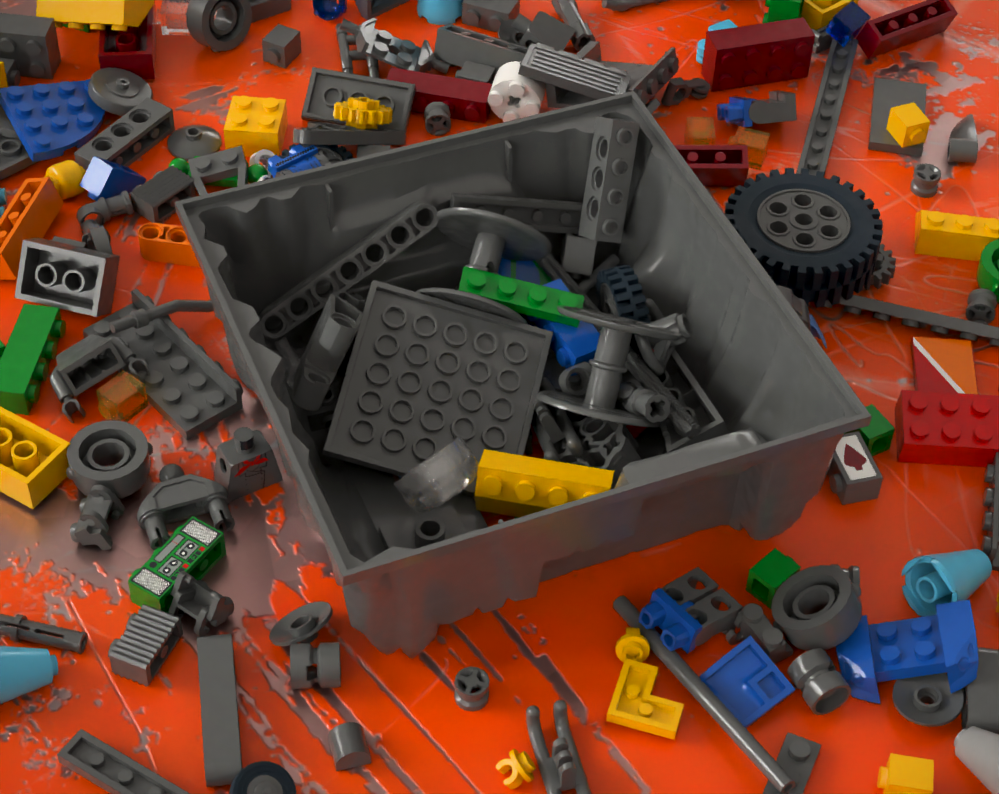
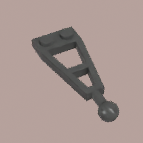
[188,145,248,196]

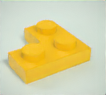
[606,658,684,740]

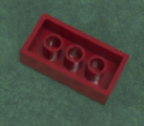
[98,0,157,80]
[701,17,815,92]

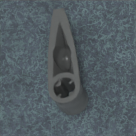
[947,114,978,163]

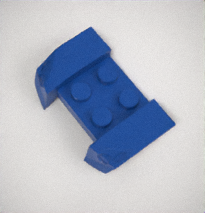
[836,599,979,704]

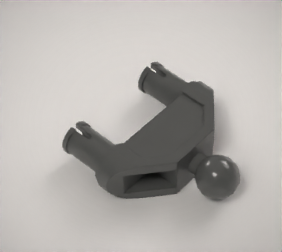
[137,464,235,550]

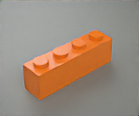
[0,177,64,280]

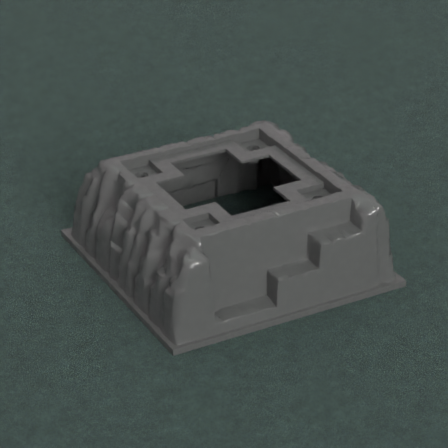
[175,91,872,659]

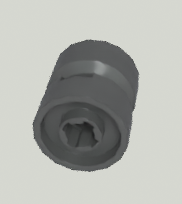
[290,642,341,689]
[787,648,852,715]

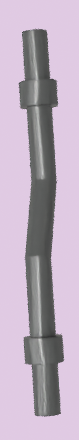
[109,299,214,333]

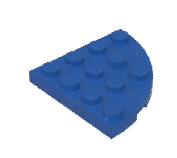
[0,79,105,162]

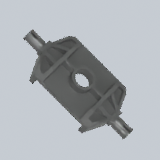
[340,18,450,75]

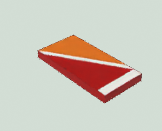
[910,336,978,394]

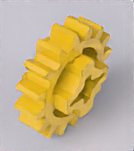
[333,97,393,129]

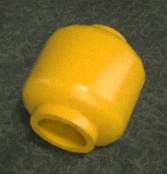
[44,160,86,200]

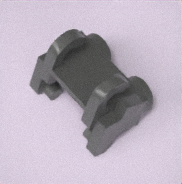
[70,485,125,550]
[168,571,234,637]
[725,603,794,664]

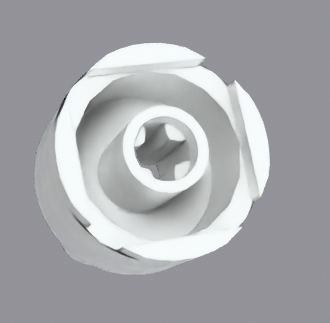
[488,61,545,122]

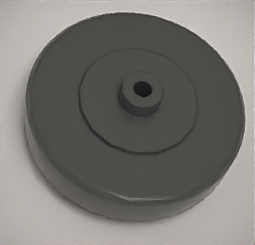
[88,68,153,116]

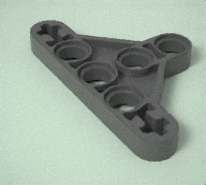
[293,121,407,145]

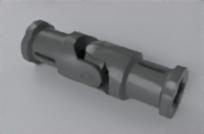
[616,379,670,423]

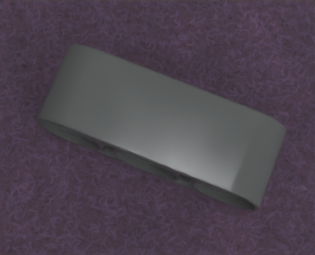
[961,647,999,734]

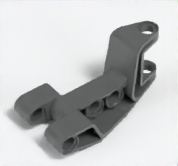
[293,290,367,411]

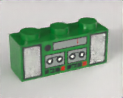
[128,516,226,613]

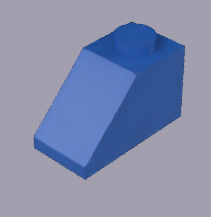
[79,156,146,201]

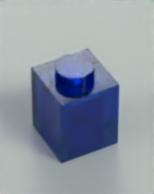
[825,1,871,47]

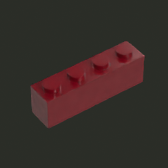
[856,0,958,59]
[386,67,492,124]
[674,145,749,186]

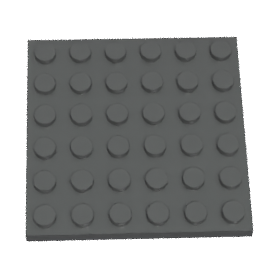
[322,279,553,498]

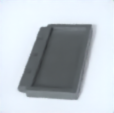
[518,42,632,100]

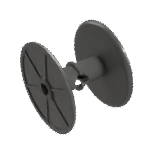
[416,207,552,324]
[536,305,682,428]

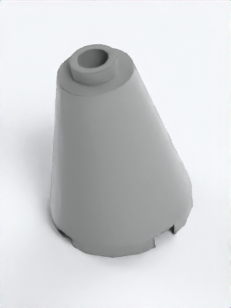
[954,726,999,794]

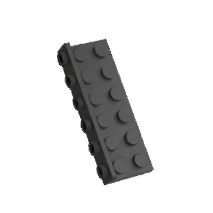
[83,289,243,440]

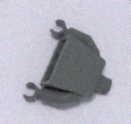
[50,334,150,423]

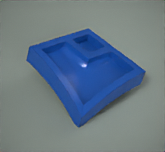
[699,635,795,729]

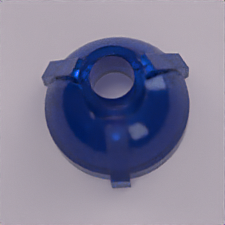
[313,0,347,20]

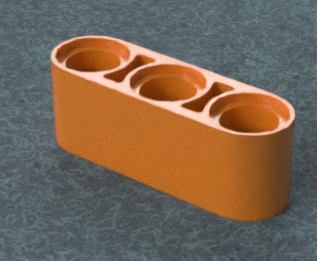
[138,223,200,267]

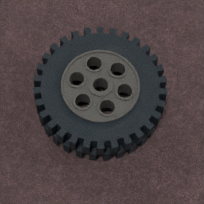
[724,168,883,308]

